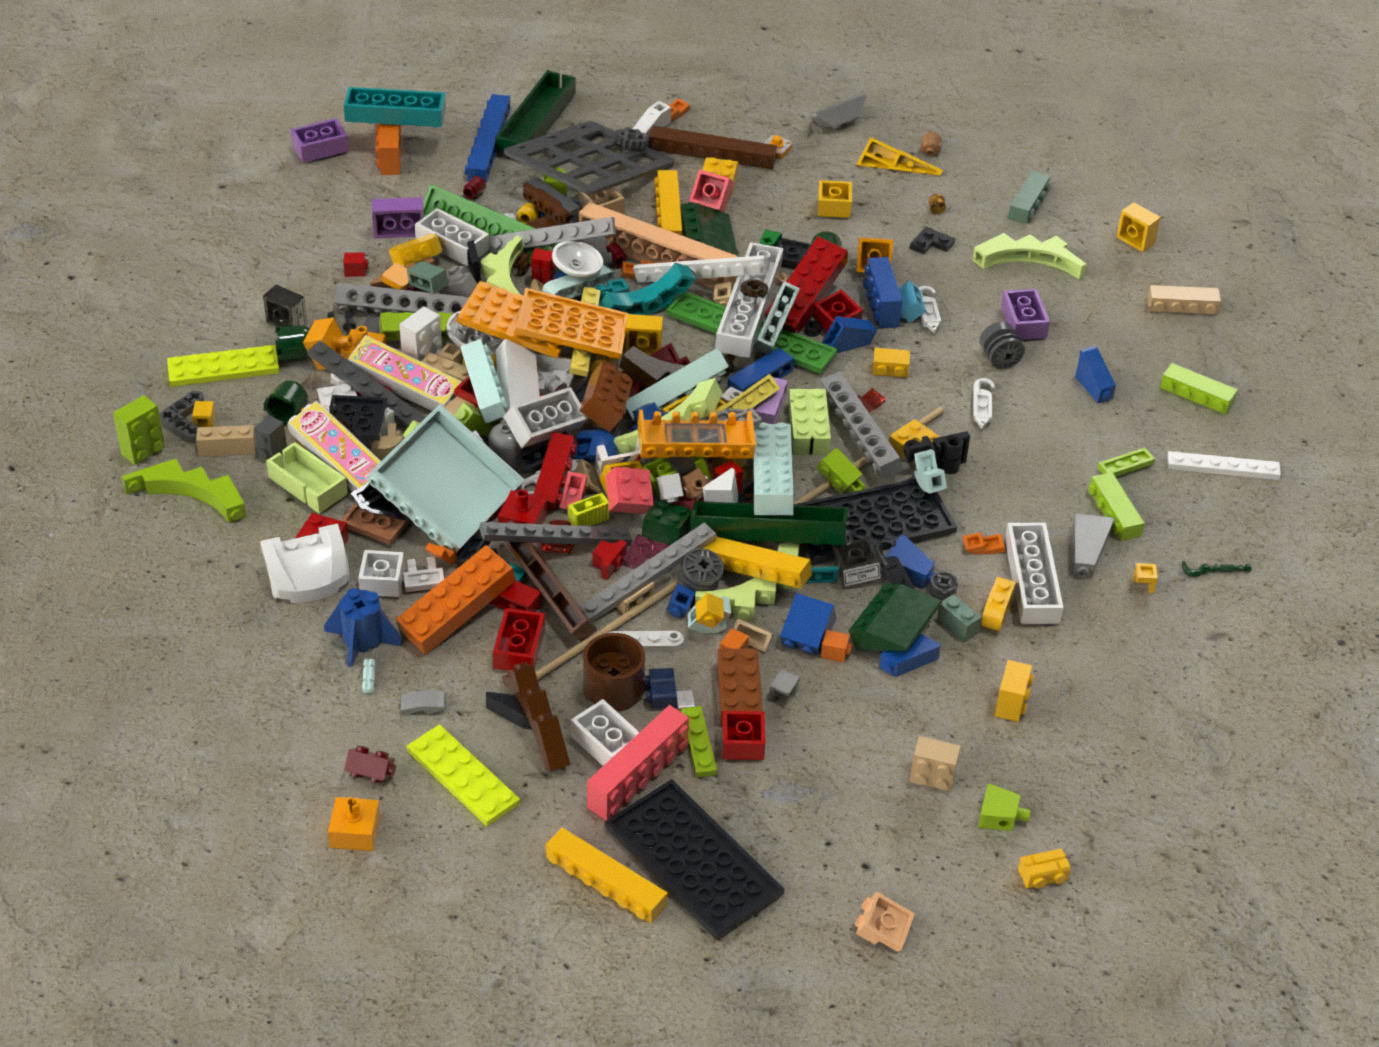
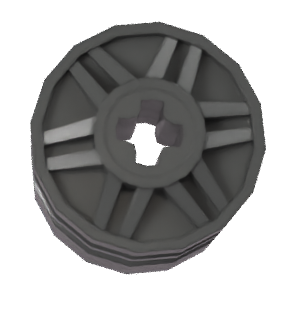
[979,322,1025,369]
[677,548,724,600]

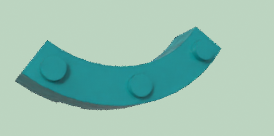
[599,263,696,315]

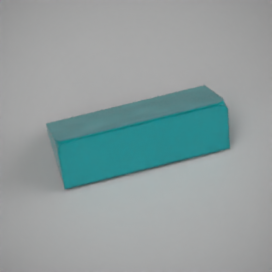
[806,567,838,583]

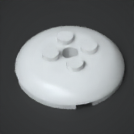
[446,311,503,356]

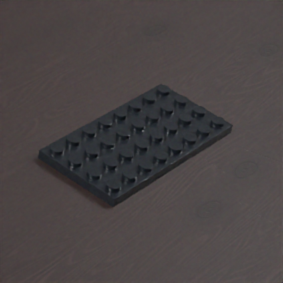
[793,479,957,563]
[605,779,785,940]

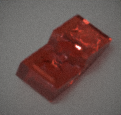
[857,388,886,412]

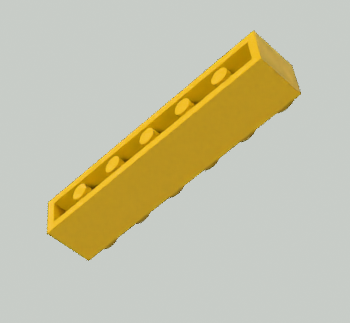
[654,170,682,236]
[703,537,812,589]
[546,827,668,923]

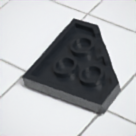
[329,395,388,441]

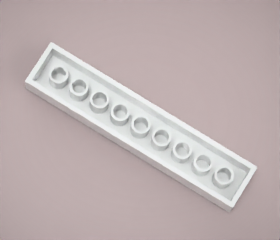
[715,242,784,358]

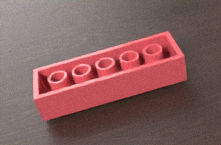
[587,705,690,820]

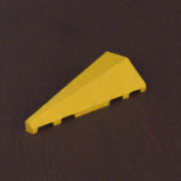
[857,137,943,176]

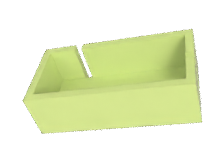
[788,389,831,455]
[266,442,348,514]

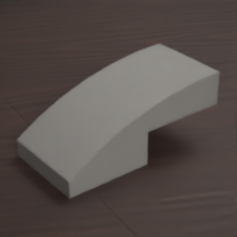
[401,691,446,716]

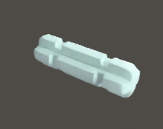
[362,659,375,694]

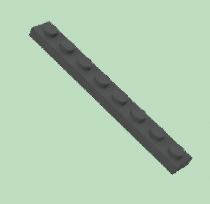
[307,340,426,428]
[479,522,633,546]

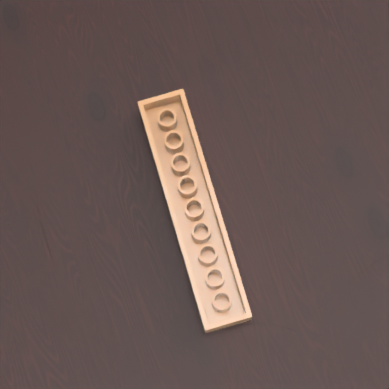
[579,202,738,293]

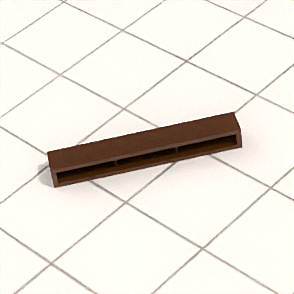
[648,126,778,170]
[504,520,598,642]

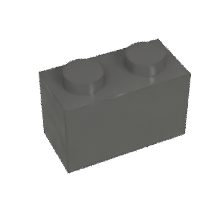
[254,415,287,460]

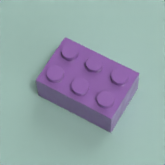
[290,118,349,163]
[372,197,424,238]
[1001,288,1050,340]

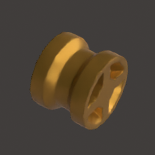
[929,194,946,215]

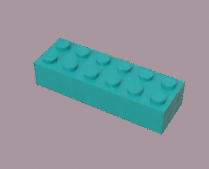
[343,87,446,128]

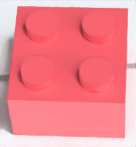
[689,169,734,213]
[606,467,653,514]

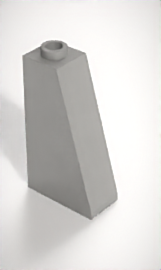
[1072,514,1114,578]

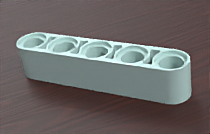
[542,265,615,299]

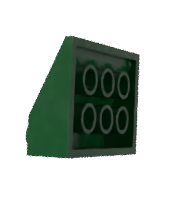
[680,202,738,256]
[848,583,942,651]

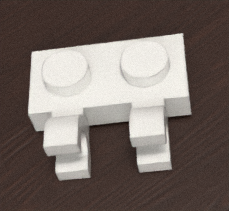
[403,556,444,592]

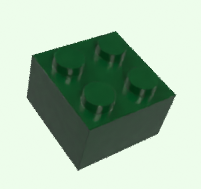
[641,500,692,546]

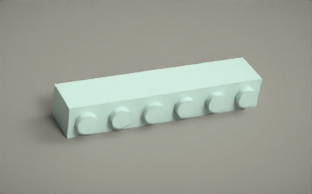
[460,339,508,423]
[625,348,729,422]

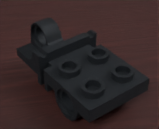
[904,431,970,474]

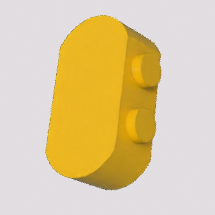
[389,234,443,267]
[981,576,1017,632]

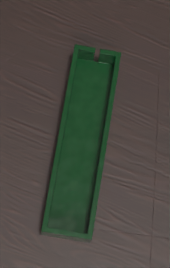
[495,70,576,156]
[690,501,849,546]

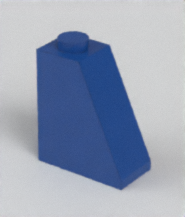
[822,316,877,353]
[1075,346,1116,403]
[882,534,935,589]
[879,633,941,677]

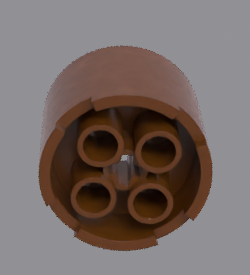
[583,633,645,712]

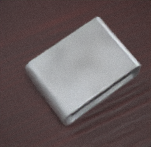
[676,690,695,712]

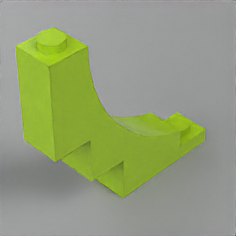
[121,458,246,523]

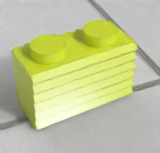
[567,493,609,526]

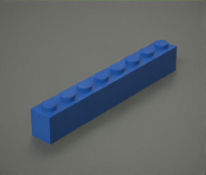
[464,94,511,183]

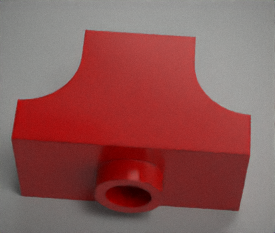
[592,540,627,580]

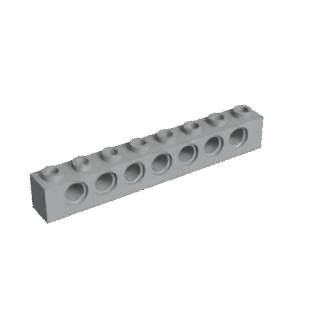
[335,283,469,315]
[820,371,903,479]

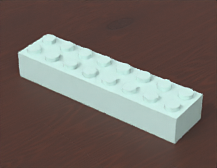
[754,422,793,515]

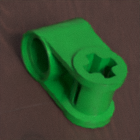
[760,229,782,247]

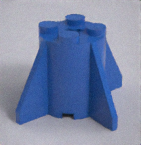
[324,588,402,667]

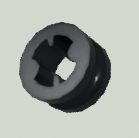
[805,320,821,337]

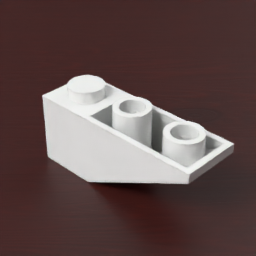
[633,101,671,136]

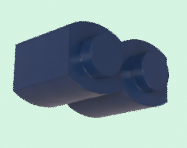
[645,668,677,709]

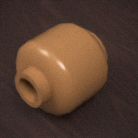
[921,132,942,156]

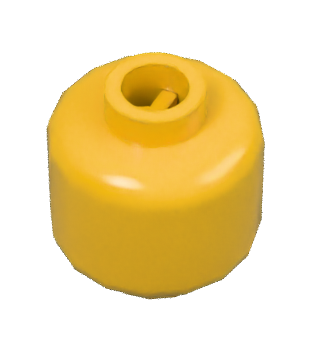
[516,203,540,223]

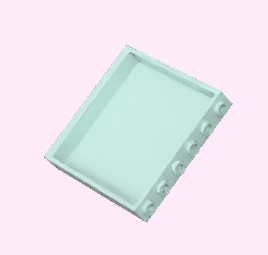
[366,404,525,554]

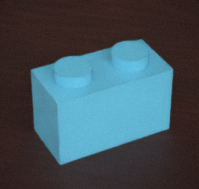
[899,280,927,323]

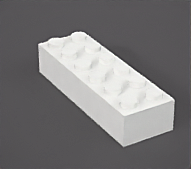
[1005,523,1064,624]

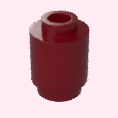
[463,176,486,199]
[606,243,627,267]

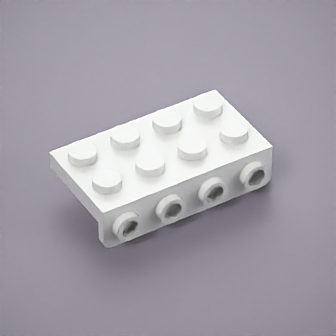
[536,352,576,395]

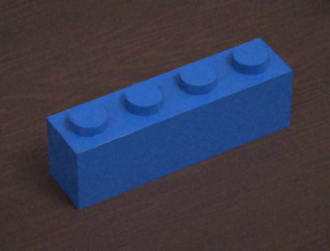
[727,348,794,392]

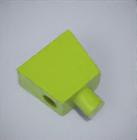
[978,783,1031,831]

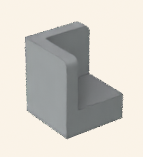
[769,670,800,700]

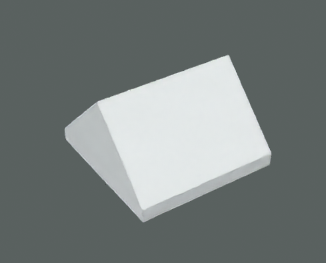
[702,468,738,503]

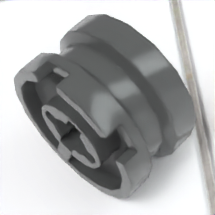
[929,571,958,601]

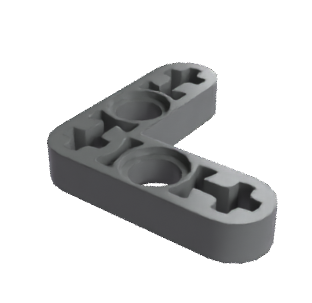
[159,391,204,444]

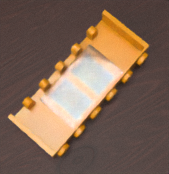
[637,410,756,459]

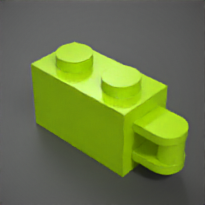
[816,447,866,494]

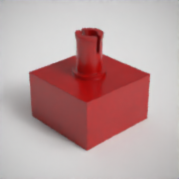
[498,489,547,524]

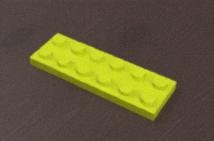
[167,345,280,387]
[406,724,520,827]

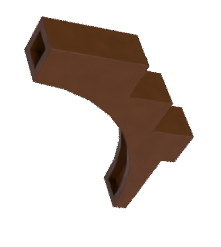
[502,662,571,771]

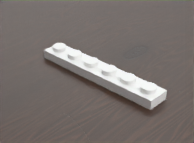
[1167,451,1281,480]

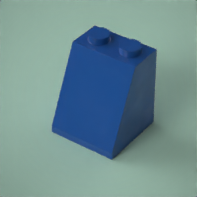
[780,593,836,655]

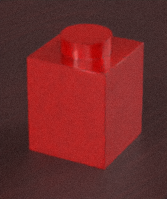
[343,252,369,277]

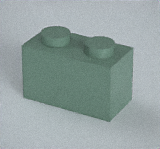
[407,261,449,294]
[937,594,982,642]

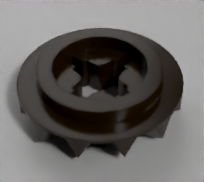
[740,279,768,299]

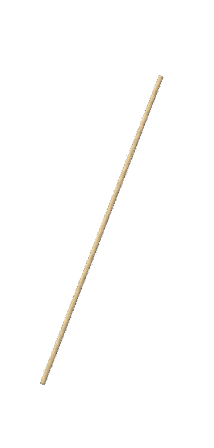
[536,407,944,680]

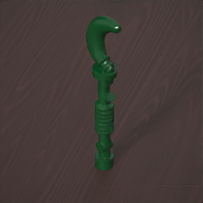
[1182,561,1252,577]

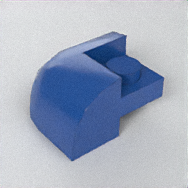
[575,429,618,462]

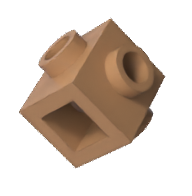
[680,468,709,500]

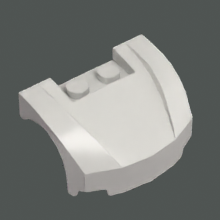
[260,524,350,603]

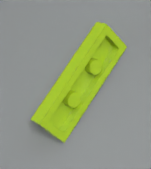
[1097,447,1155,477]

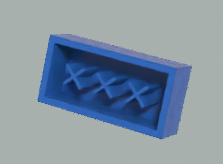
[863,257,903,329]

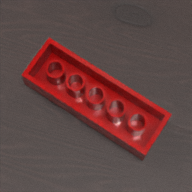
[765,236,848,334]

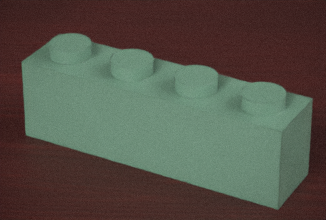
[1008,170,1051,224]
[753,281,800,354]

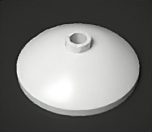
[552,241,603,278]

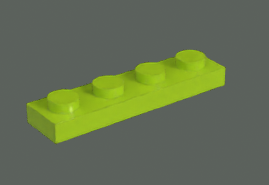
[681,706,717,778]

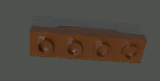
[523,177,580,225]

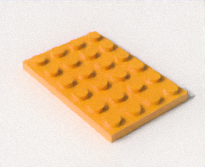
[456,281,564,359]
[515,288,629,359]

